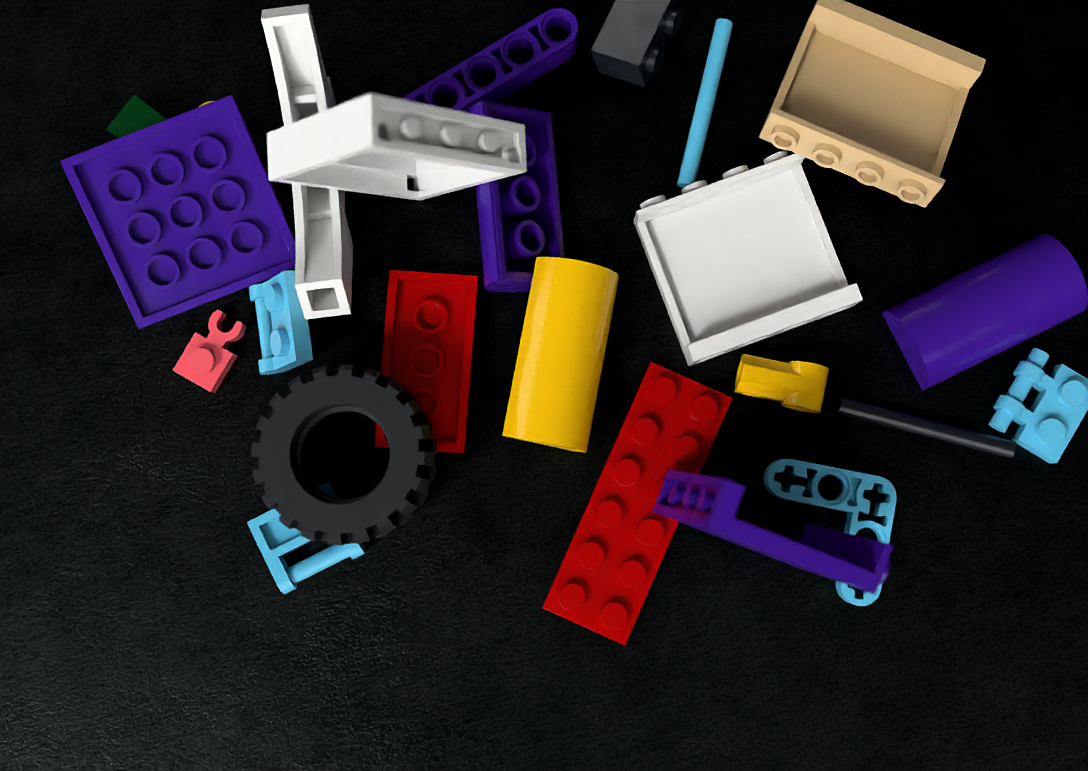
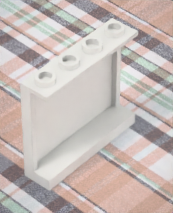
[633,150,863,366]

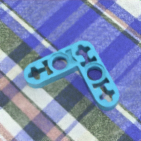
[764,459,897,606]

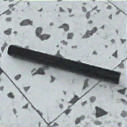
[836,396,1016,458]

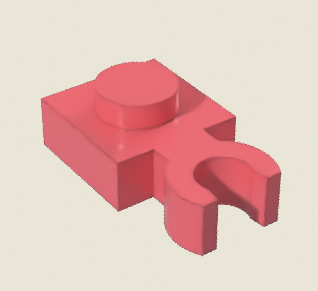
[173,310,246,393]

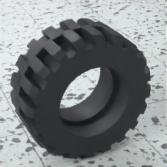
[251,364,438,545]

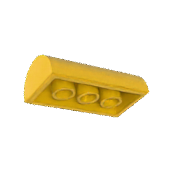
[502,257,619,453]

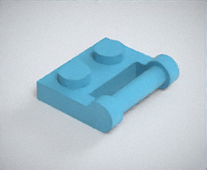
[248,270,313,375]
[247,481,366,594]

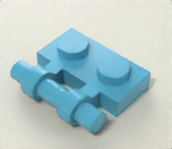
[989,348,1088,464]

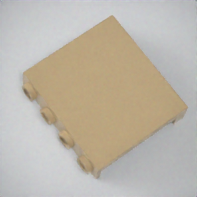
[759,0,986,208]

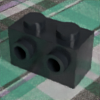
[591,0,683,87]

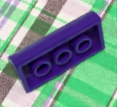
[469,100,565,292]
[881,234,1088,391]

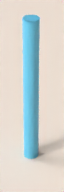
[677,18,733,188]

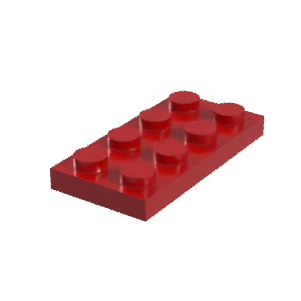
[374,270,479,454]

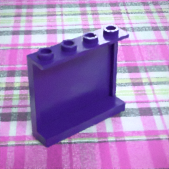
[652,469,893,594]

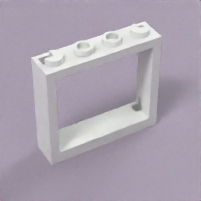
[267,93,527,201]

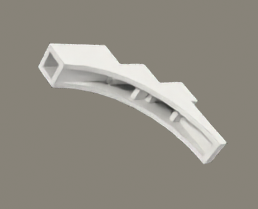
[261,4,353,320]

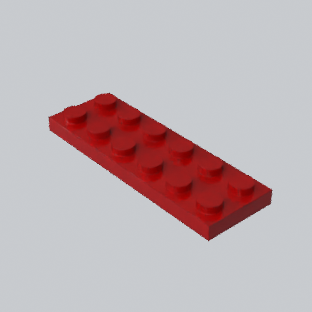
[542,362,732,645]

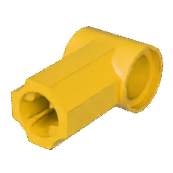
[734,354,829,413]

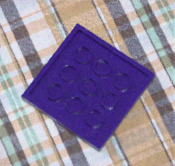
[60,95,296,329]

